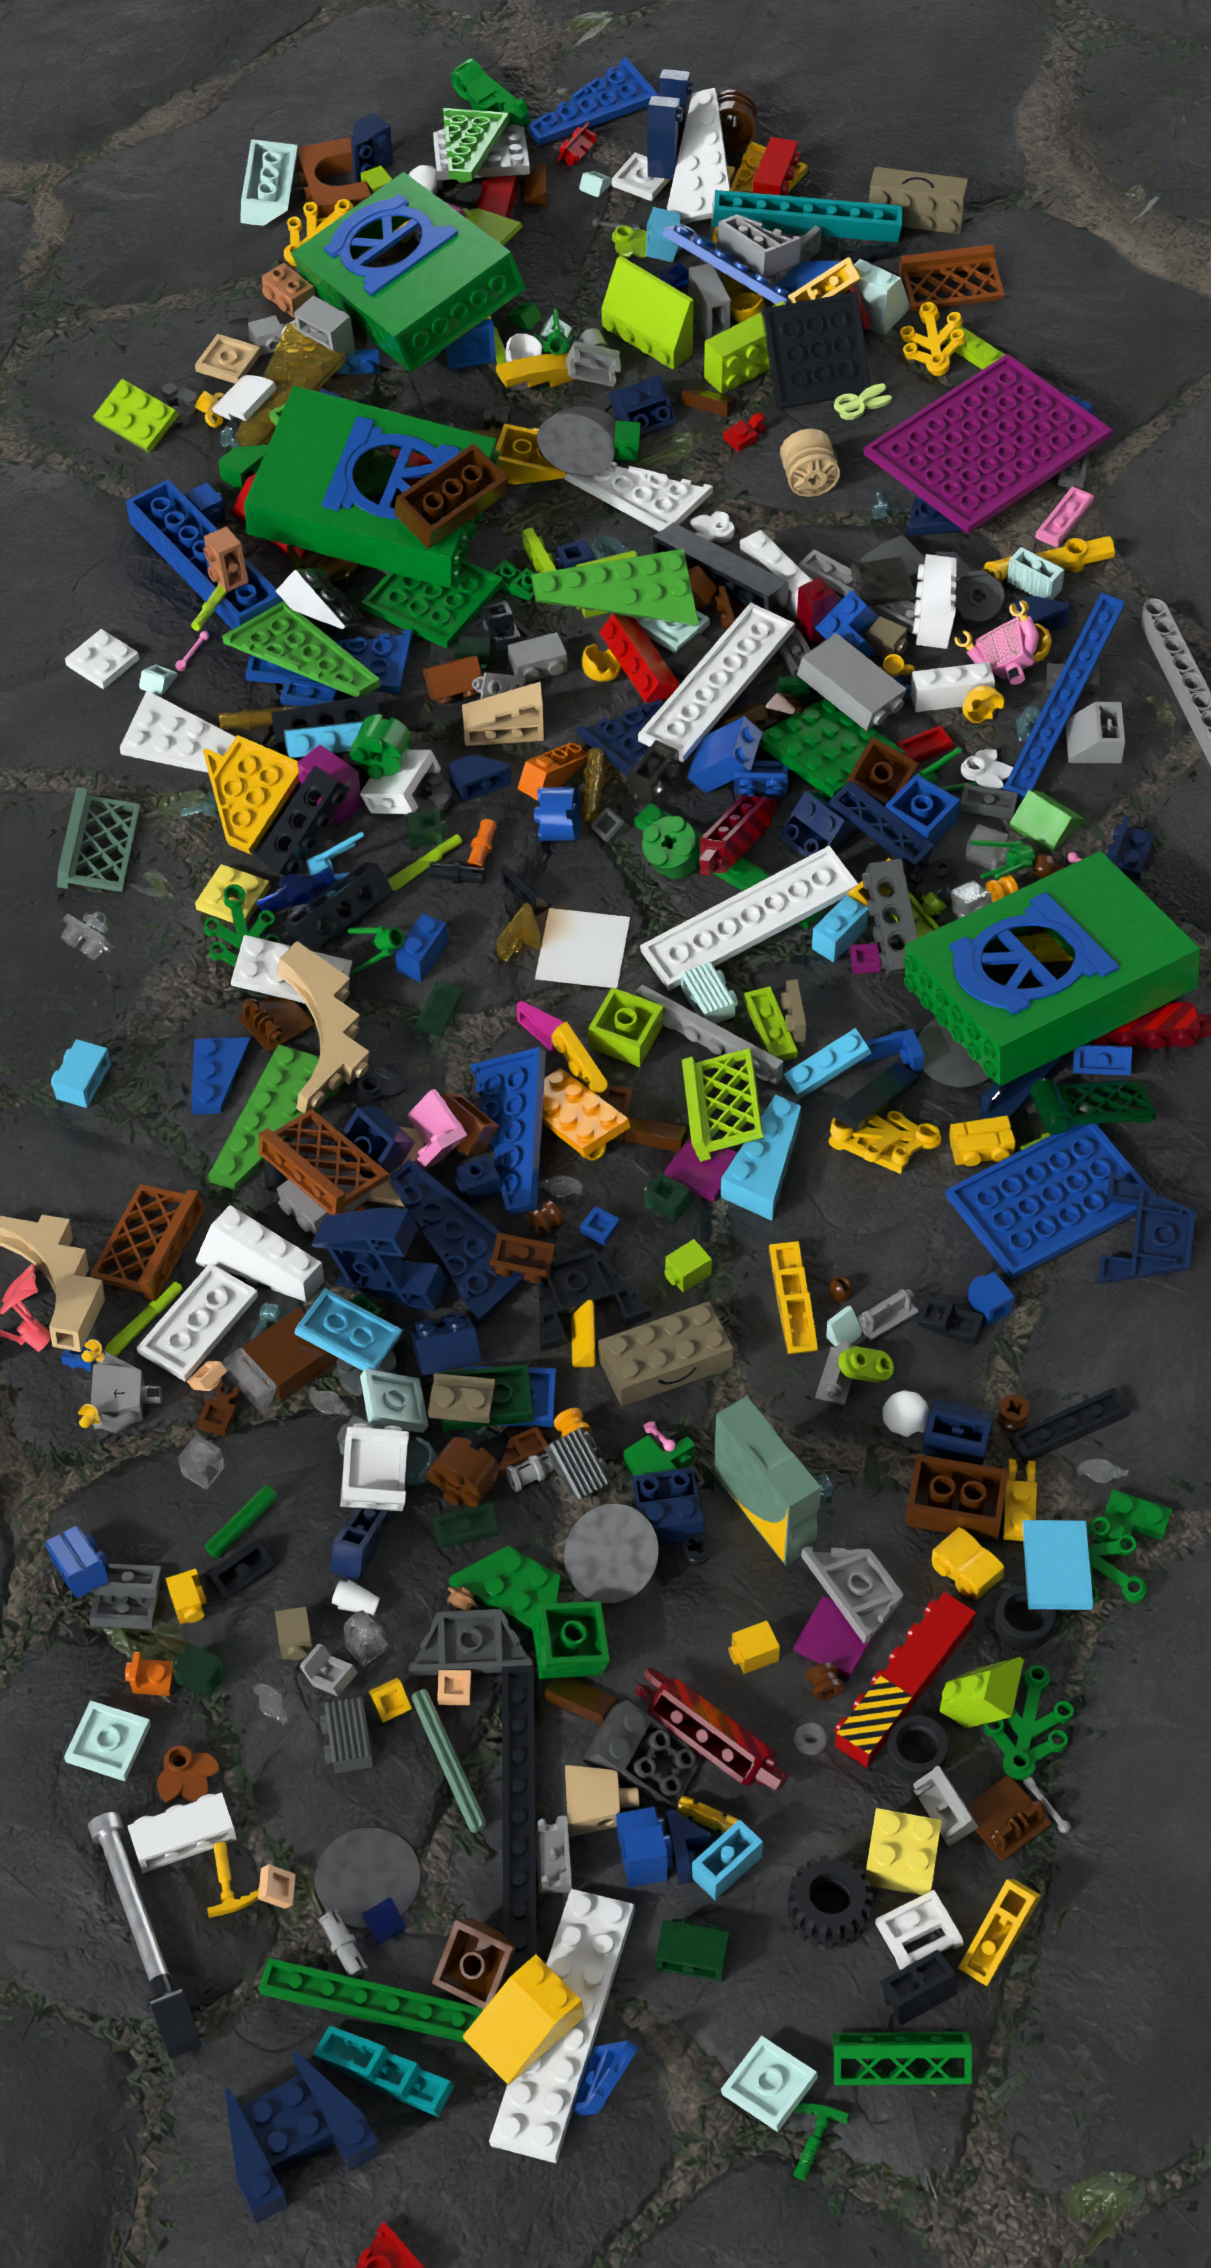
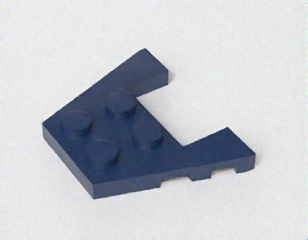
[1097,1173,1196,1284]

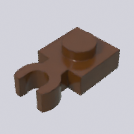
[196,1382,240,1437]

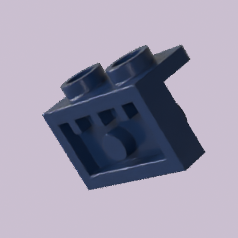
[1106,816,1155,880]

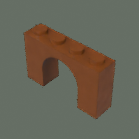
[294,137,371,219]

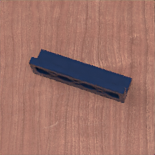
[829,781,935,869]
[980,1053,1067,1122]

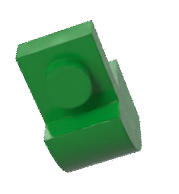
[624,1435,695,1476]

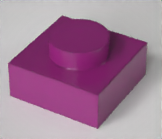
[849,943,881,974]

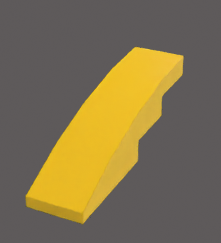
[496,353,575,388]
[769,1241,818,1355]

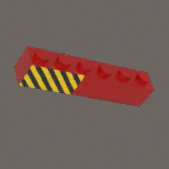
[834,1592,976,1768]

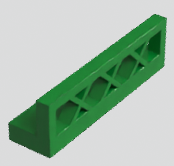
[832,2032,972,2085]

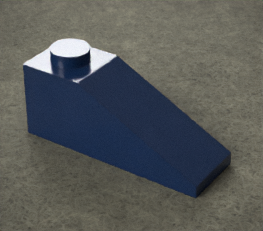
[330,1508,392,1580]

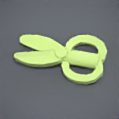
[834,383,892,420]

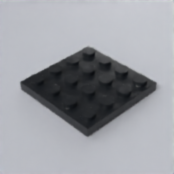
[761,292,872,408]

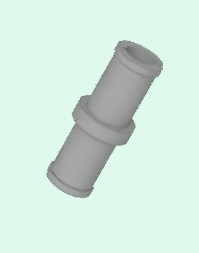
[319,1910,368,1978]

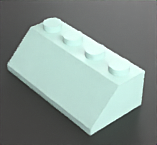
[240,139,297,226]

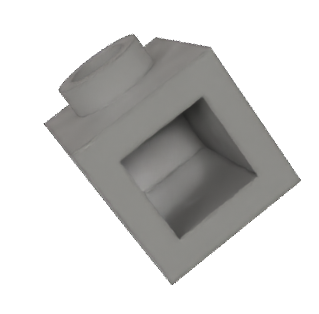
[248,315,285,356]

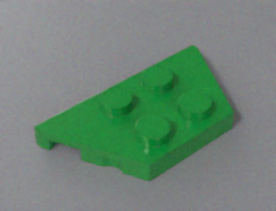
[449,1546,560,1633]

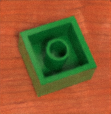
[531,1601,610,1679]

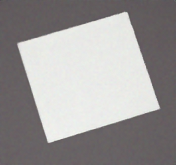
[535,908,630,988]

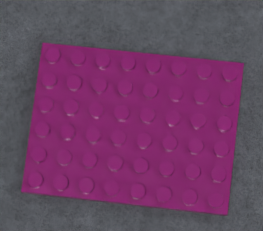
[864,354,1112,534]

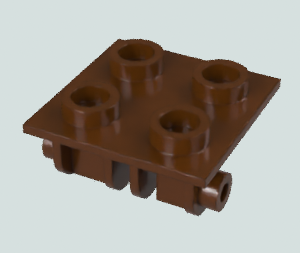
[237,995,315,1053]
[966,1775,1052,1862]

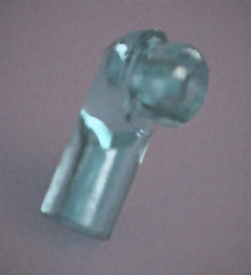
[1016,706,1041,741]

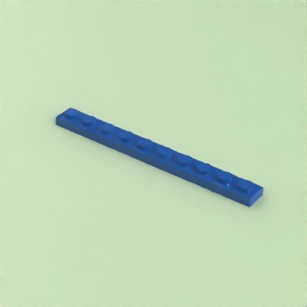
[1003,593,1125,801]

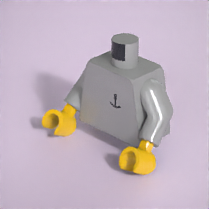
[78,1339,162,1433]

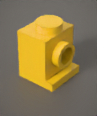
[166,1568,207,1624]

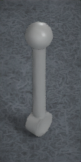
[1023,1777,1071,1834]

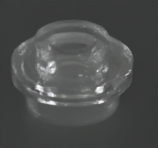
[794,1723,827,1755]

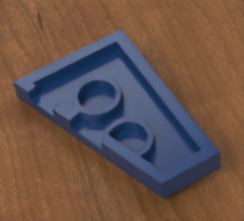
[191,1037,252,1115]

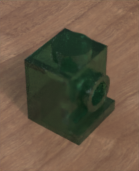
[454,633,492,670]
[407,810,447,851]
[643,1173,690,1225]

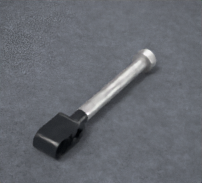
[88,1812,202,2059]

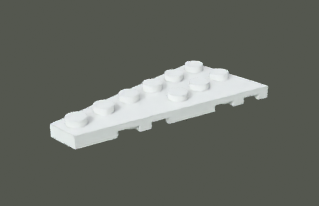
[667,88,731,224]
[563,462,713,532]
[120,691,236,773]

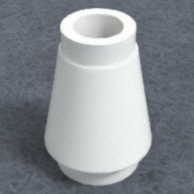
[331,1579,380,1615]

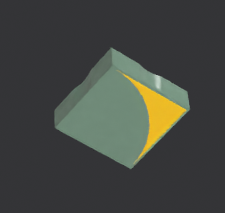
[714,1396,821,1566]

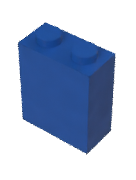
[687,716,762,793]

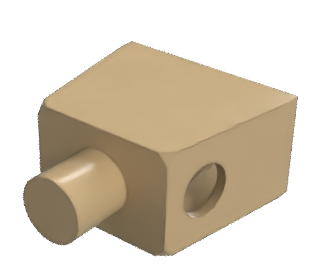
[565,1765,639,1837]

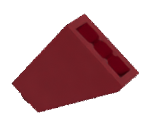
[796,577,840,646]

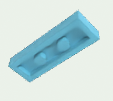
[784,1028,872,1099]

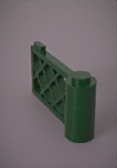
[1029,1078,1156,1135]

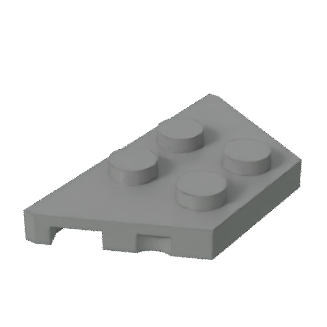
[801,1547,904,1644]

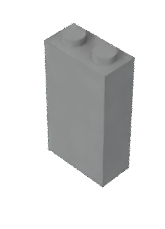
[797,633,906,731]

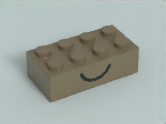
[869,167,968,234]
[598,1301,733,1407]

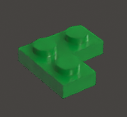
[1094,1490,1172,1556]

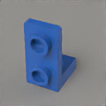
[859,1029,925,1073]

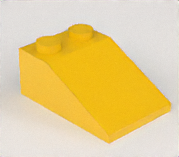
[496,423,566,485]
[463,1954,585,2086]

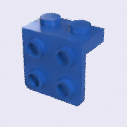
[734,760,788,798]

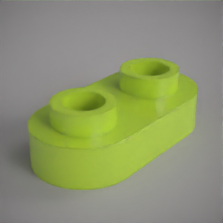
[838,1346,894,1383]

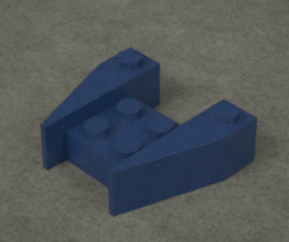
[647,69,694,179]
[312,1208,449,1311]
[225,2051,381,2224]

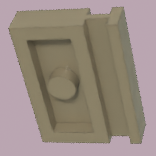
[781,980,806,1050]
[428,1373,495,1423]

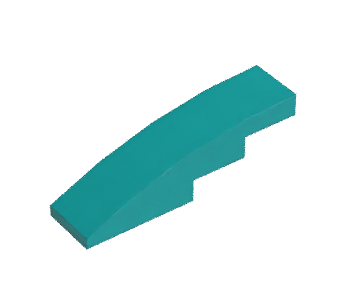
[313,2025,454,2117]

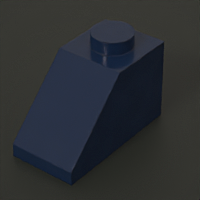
[1008,595,1070,632]
[449,754,511,803]

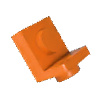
[125,1652,175,1696]

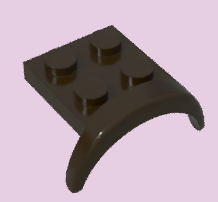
[287,544,365,591]

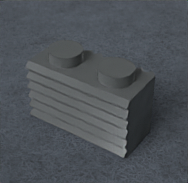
[544,1428,610,1501]
[320,1697,373,1774]

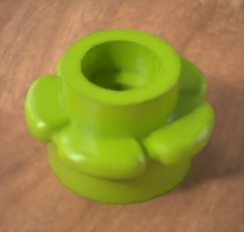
[921,892,946,917]

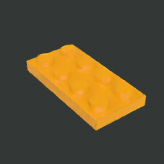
[542,1068,630,1157]

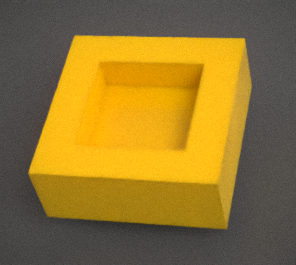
[368,1678,412,1723]

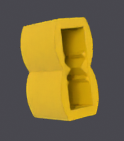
[932,1527,1004,1600]

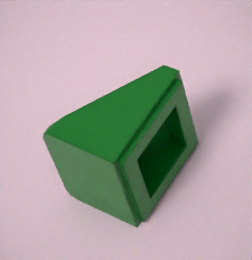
[505,302,542,330]

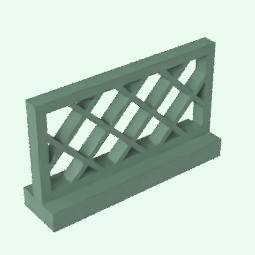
[57,787,140,892]

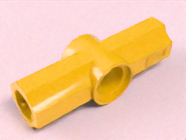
[1036,536,1115,573]

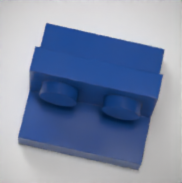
[445,319,495,370]

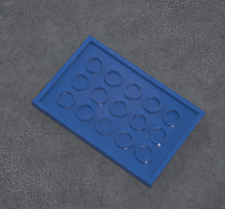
[945,1124,1155,1280]

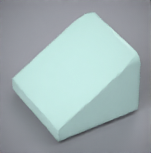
[579,171,612,197]
[539,314,572,342]
[139,664,177,696]
[826,1305,862,1347]

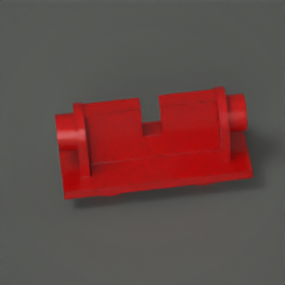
[557,122,597,165]

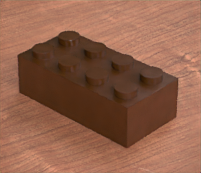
[394,443,508,549]

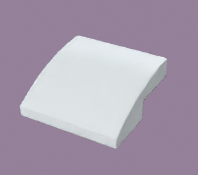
[212,375,277,421]

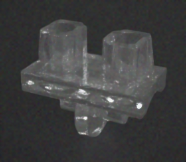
[60,911,114,960]

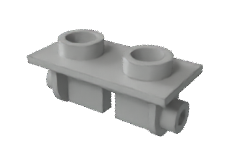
[472,672,526,699]
[856,1289,919,1341]
[815,1341,858,1406]

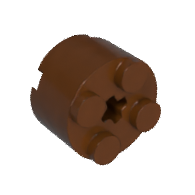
[426,1437,501,1507]

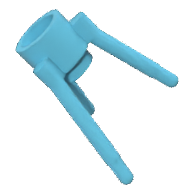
[306,832,364,883]

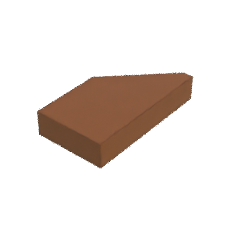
[498,1426,548,1477]

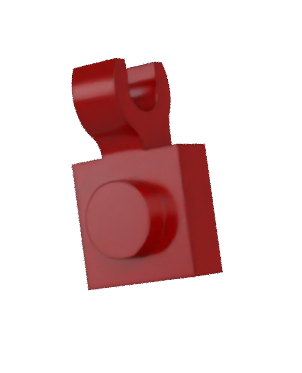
[723,412,766,452]

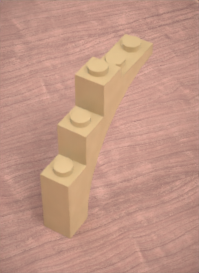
[277,941,369,1113]
[0,1214,105,1352]

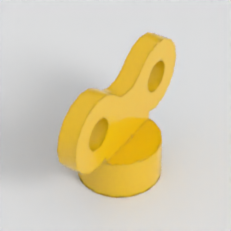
[195,391,224,428]
[880,654,915,677]

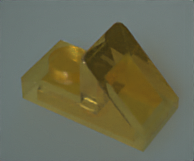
[497,902,541,961]

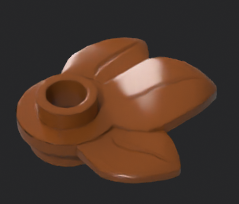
[157,1746,220,1803]

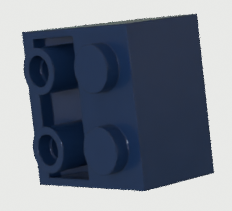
[351,113,393,183]
[608,375,677,435]
[777,791,857,858]
[409,1313,482,1375]
[922,1399,995,1465]
[632,1467,704,1545]

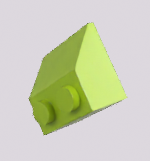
[939,1657,1024,1728]

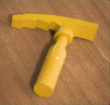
[207,1842,259,1918]

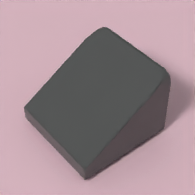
[589,807,631,843]

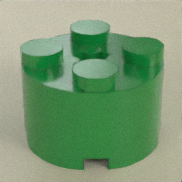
[349,714,412,779]
[642,816,701,879]

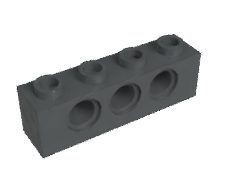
[862,859,918,977]

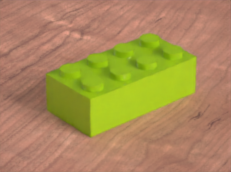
[704,301,785,394]

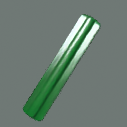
[205,1485,277,1558]

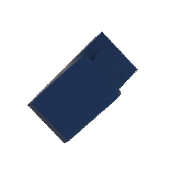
[666,1810,711,1885]

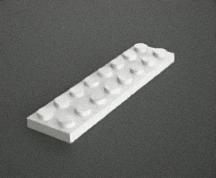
[638,603,795,763]
[640,846,858,991]
[489,1889,635,2163]

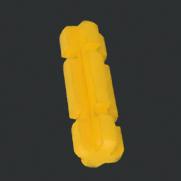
[677,1796,738,1834]

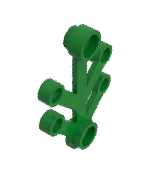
[203,884,281,967]
[1054,1517,1147,1605]
[984,1665,1074,1780]

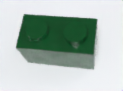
[656,1919,729,1982]

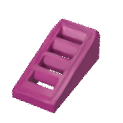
[517,1001,564,1054]

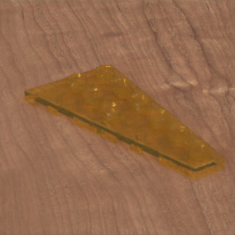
[235,323,346,446]

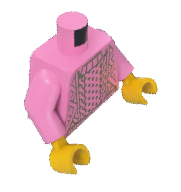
[955,600,1039,685]

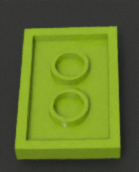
[93,379,179,453]

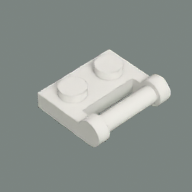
[875,1890,964,1970]

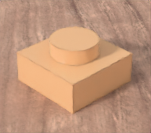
[187,1361,228,1391]
[437,1670,471,1705]
[258,1864,296,1909]

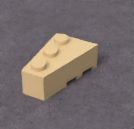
[462,682,544,746]

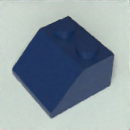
[334,1107,415,1179]

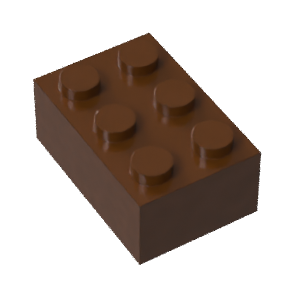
[905,1454,1009,1542]

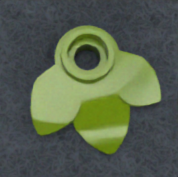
[612,225,647,258]

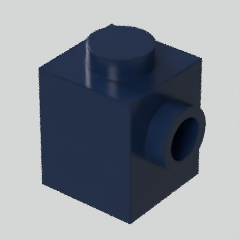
[454,1156,501,1205]

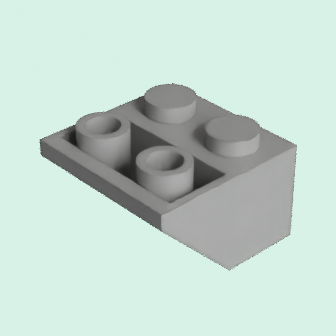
[294,295,356,354]
[1065,702,1125,763]

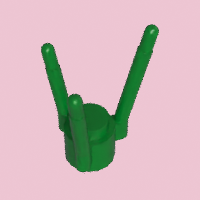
[532,309,575,355]
[910,747,978,792]
[971,840,1035,879]
[348,926,404,976]

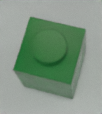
[613,420,640,462]

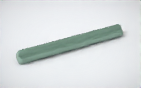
[412,1689,486,1833]

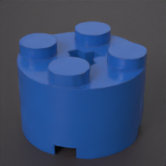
[534,787,581,841]

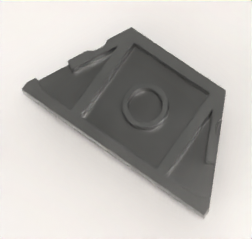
[409,1609,532,1677]

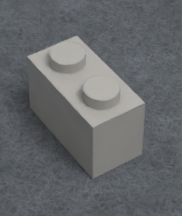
[508,632,567,683]

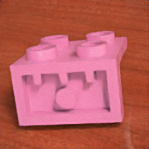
[407,1089,467,1170]

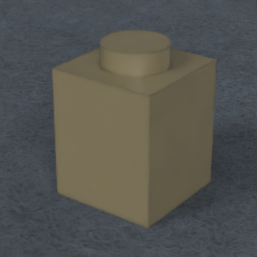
[866,616,908,659]
[275,1607,313,1660]

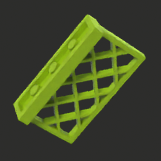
[682,1048,764,1162]

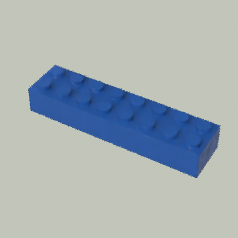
[126,479,282,630]

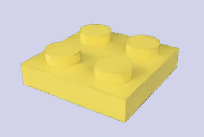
[195,864,270,924]

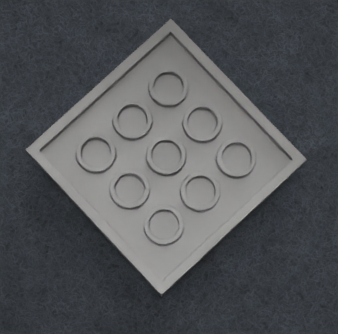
[433,124,530,180]

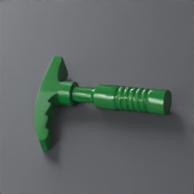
[791,2103,849,2181]

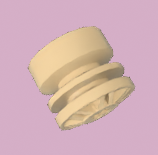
[780,428,840,497]

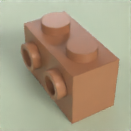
[262,263,315,318]
[203,526,249,592]

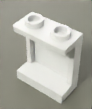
[360,750,441,814]
[340,1423,409,1511]

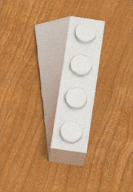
[740,530,841,619]
[912,554,957,649]
[195,1205,324,1302]

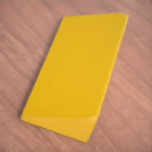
[571,1300,596,1367]

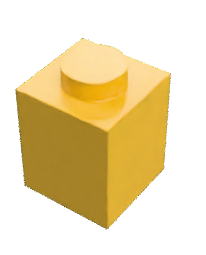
[728,1620,780,1674]

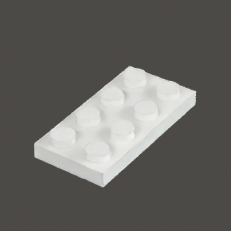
[231,935,352,1003]
[137,1263,258,1382]

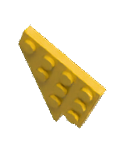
[203,735,299,855]

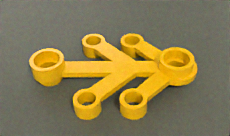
[284,199,353,266]
[900,302,966,376]
[830,1111,941,1165]

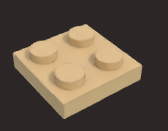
[195,334,261,384]

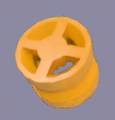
[986,874,1018,902]
[553,1408,591,1437]

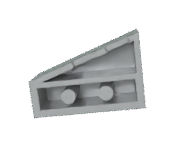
[717,214,802,277]

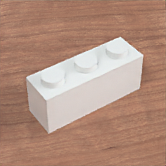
[910,662,995,712]
[128,1793,237,1873]

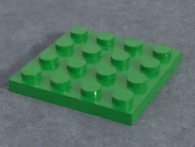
[361,559,504,649]
[758,698,905,799]

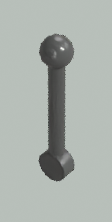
[591,218,639,230]

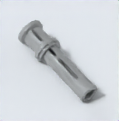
[505,1437,597,1492]

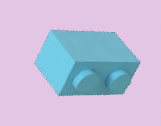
[646,207,682,263]
[812,895,868,963]
[51,1039,111,1108]
[692,1819,763,1900]

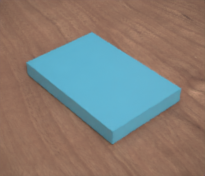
[294,1288,403,1371]
[1022,1520,1093,1610]

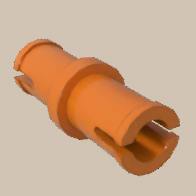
[466,819,498,867]

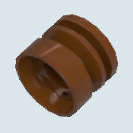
[717,89,756,152]

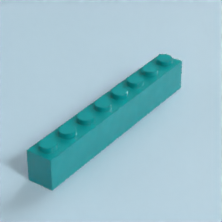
[711,190,902,243]

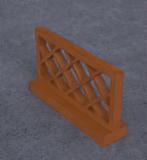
[898,245,1005,311]
[258,1109,389,1215]
[89,1184,206,1301]

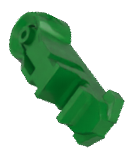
[450,58,531,130]

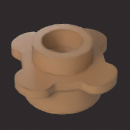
[447,1586,478,1611]

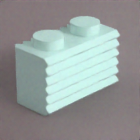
[1007,547,1065,600]
[681,962,738,1024]

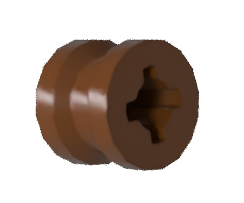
[528,1200,565,1237]
[998,1394,1030,1433]
[806,1662,844,1701]

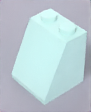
[854,259,910,335]

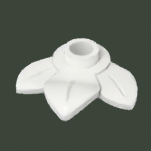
[690,511,735,543]
[961,749,1013,790]

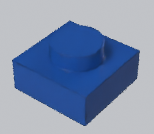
[580,1206,620,1246]

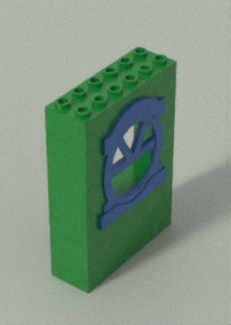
[291,172,526,373]
[244,385,500,588]
[903,851,1200,1086]

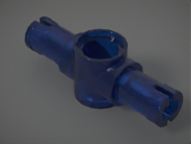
[255,867,336,912]

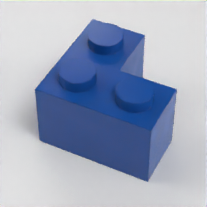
[815,590,879,659]
[616,1807,673,1888]

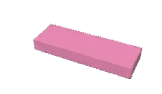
[1035,486,1094,548]

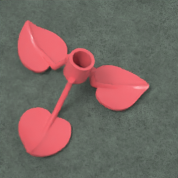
[0,1263,51,1352]

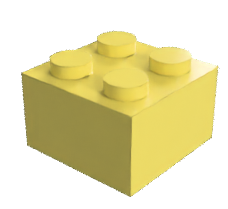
[865,1808,941,1896]

